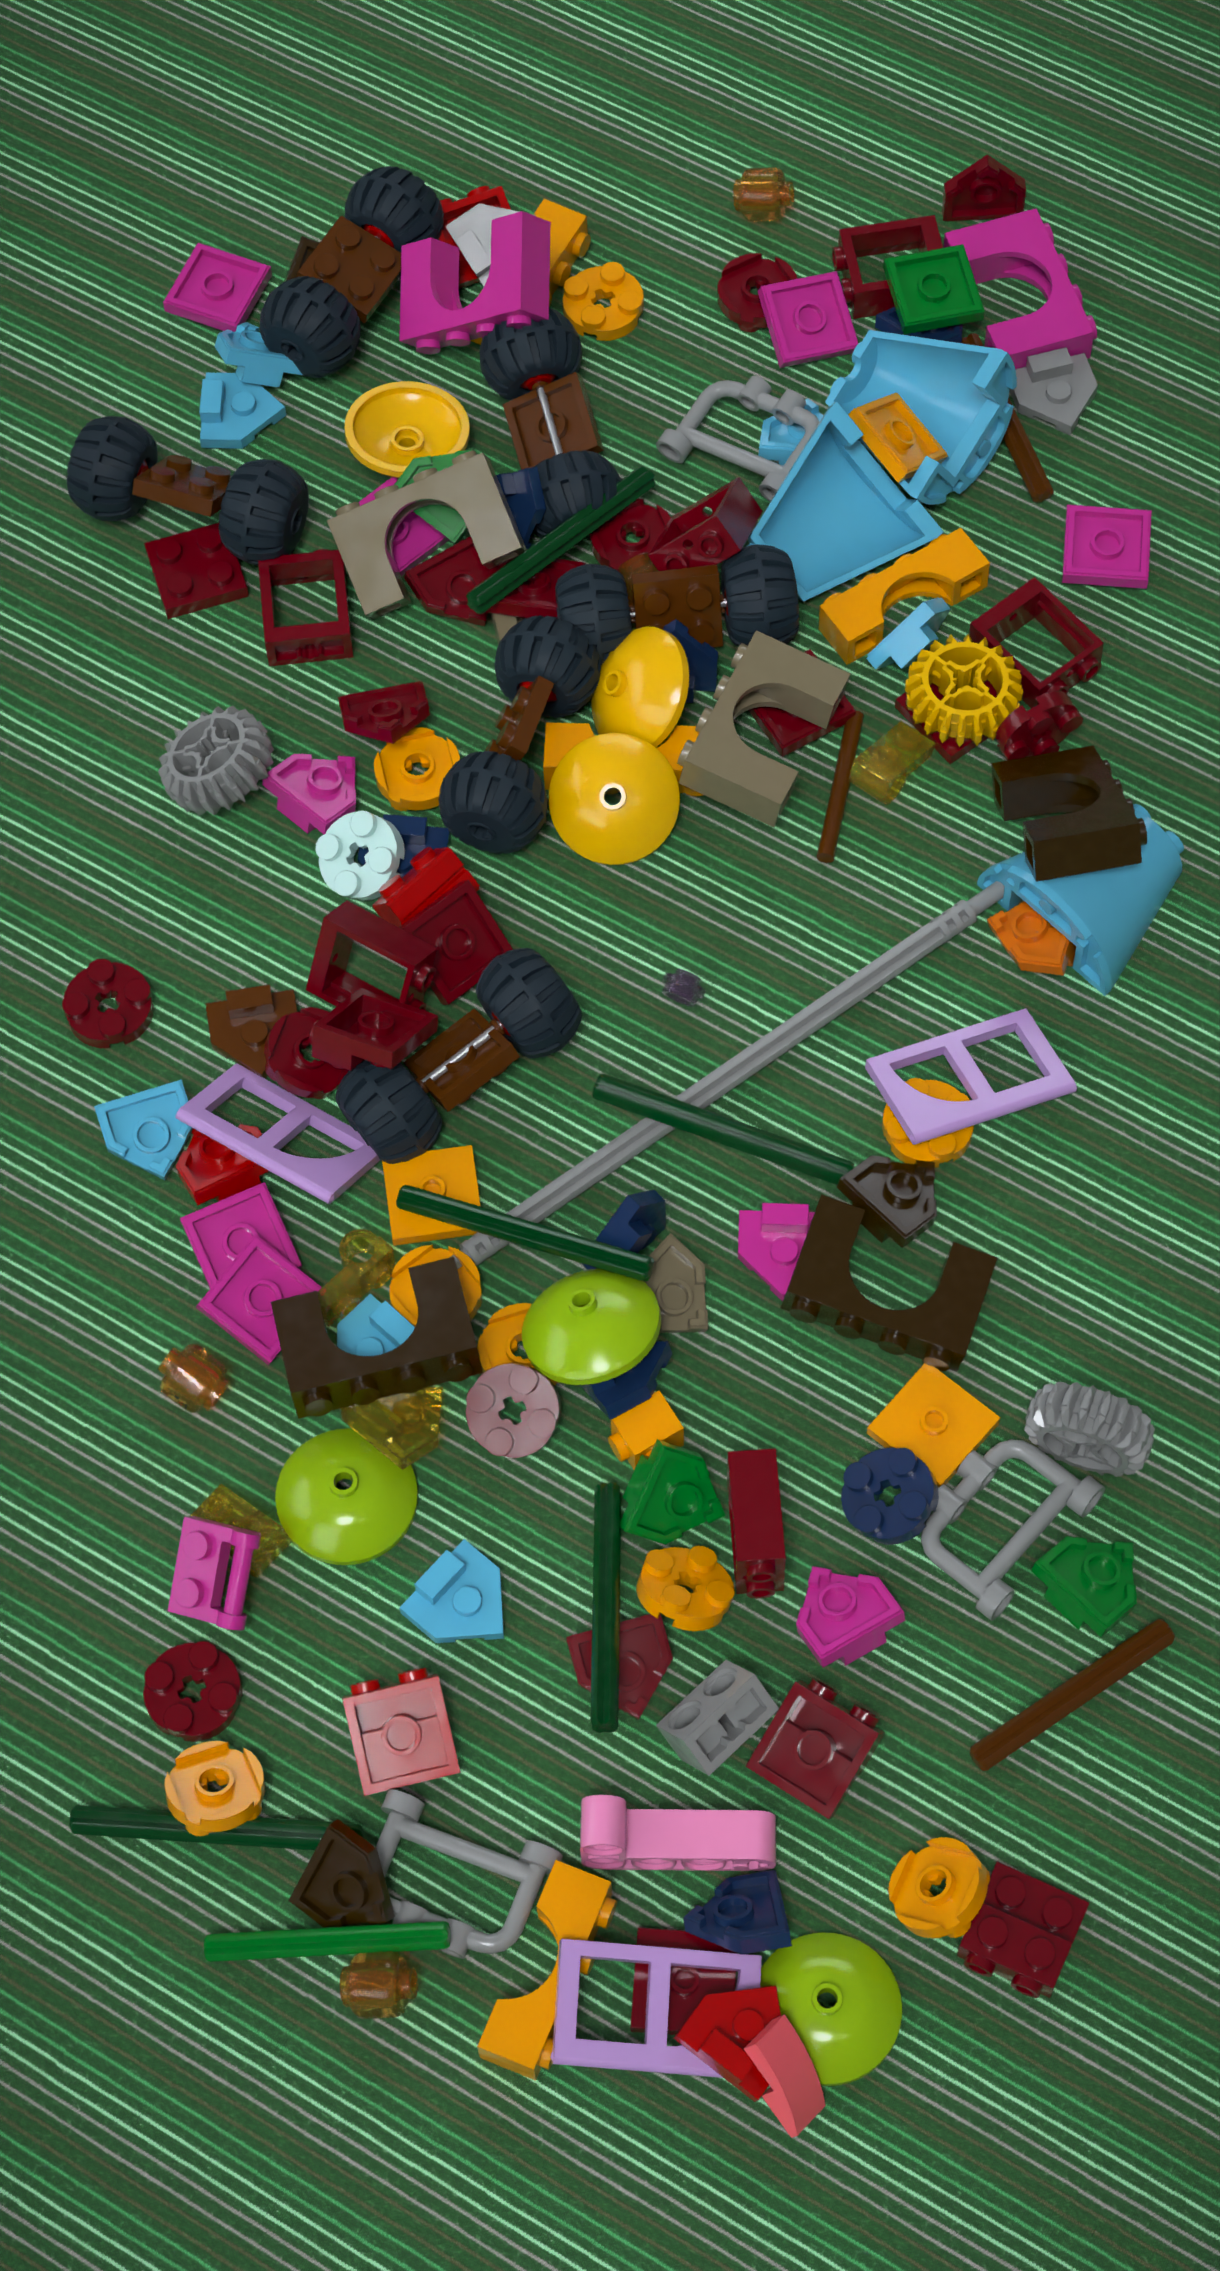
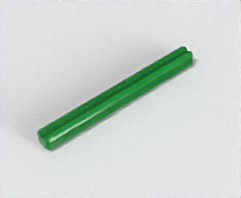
[204,1921,451,1962]

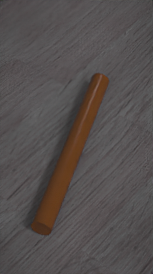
[817,710,864,863]

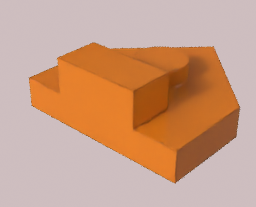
[987,901,1076,976]

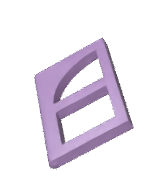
[865,1008,1077,1145]
[176,1063,380,1204]
[550,1939,762,2078]

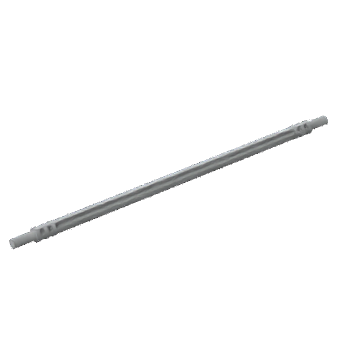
[449,881,1005,1269]

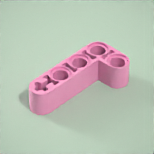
[580,1795,776,1871]

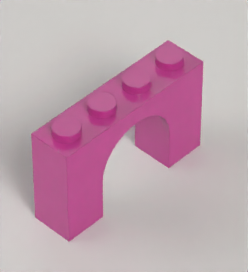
[943,208,1097,369]
[399,211,551,354]

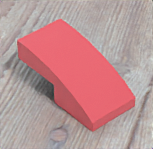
[744,2014,826,2138]

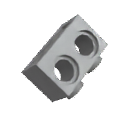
[656,1660,779,1776]

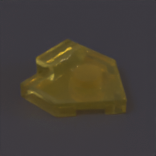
[341,1387,444,1470]

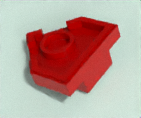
[176,1124,268,1206]
[673,1986,781,2102]

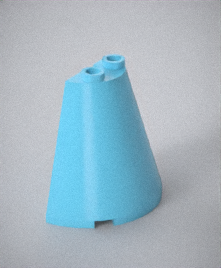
[825,330,1017,505]
[746,402,944,602]
[977,804,1184,996]

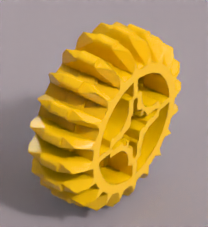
[905,633,1023,747]

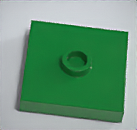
[883,244,985,335]

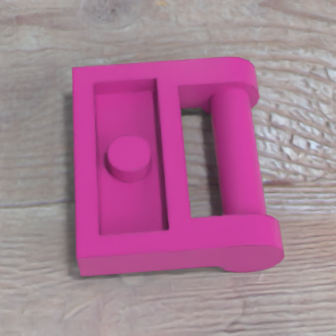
[168,1516,261,1631]

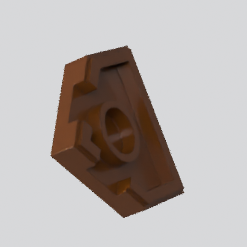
[205,984,298,1079]

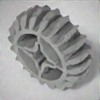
[158,706,274,816]
[1024,1382,1155,1477]

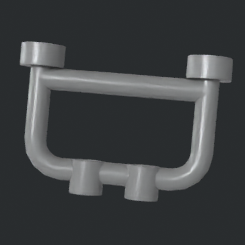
[656,376,819,502]
[921,1439,1105,1621]
[376,1789,563,1959]

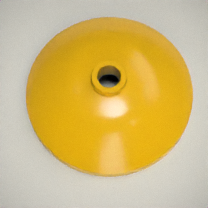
[345,381,470,478]
[591,626,689,748]
[549,733,680,865]

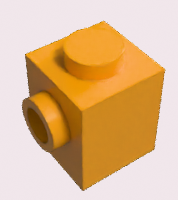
[608,1390,684,1470]

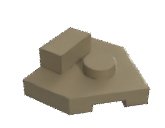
[645,1233,708,1333]

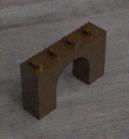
[991,745,1147,882]
[781,1194,997,1372]
[271,1257,483,1419]

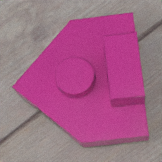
[262,754,356,834]
[738,1203,815,1302]
[796,1566,906,1668]

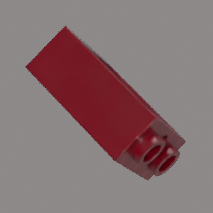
[832,215,943,319]
[648,477,763,571]
[258,549,354,666]
[969,577,1104,708]
[306,900,437,1011]
[727,1448,786,1599]

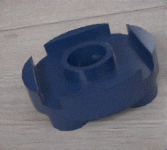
[841,1448,939,1545]

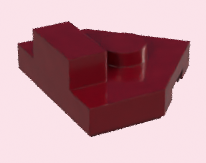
[942,154,1026,221]
[404,536,498,627]
[338,681,430,744]
[565,1614,673,1720]

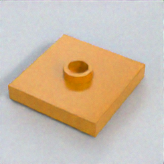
[848,393,948,483]
[382,1145,481,1246]
[867,1364,1001,1488]

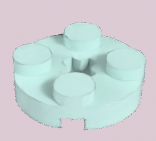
[315,811,405,900]

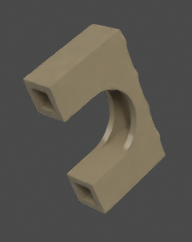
[327,451,526,620]
[677,630,850,827]

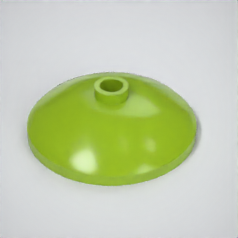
[522,1268,661,1385]
[275,1428,418,1565]
[760,1932,902,2086]

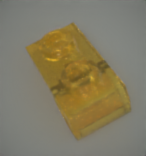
[849,721,936,805]
[317,1229,396,1327]
[190,1484,291,1578]

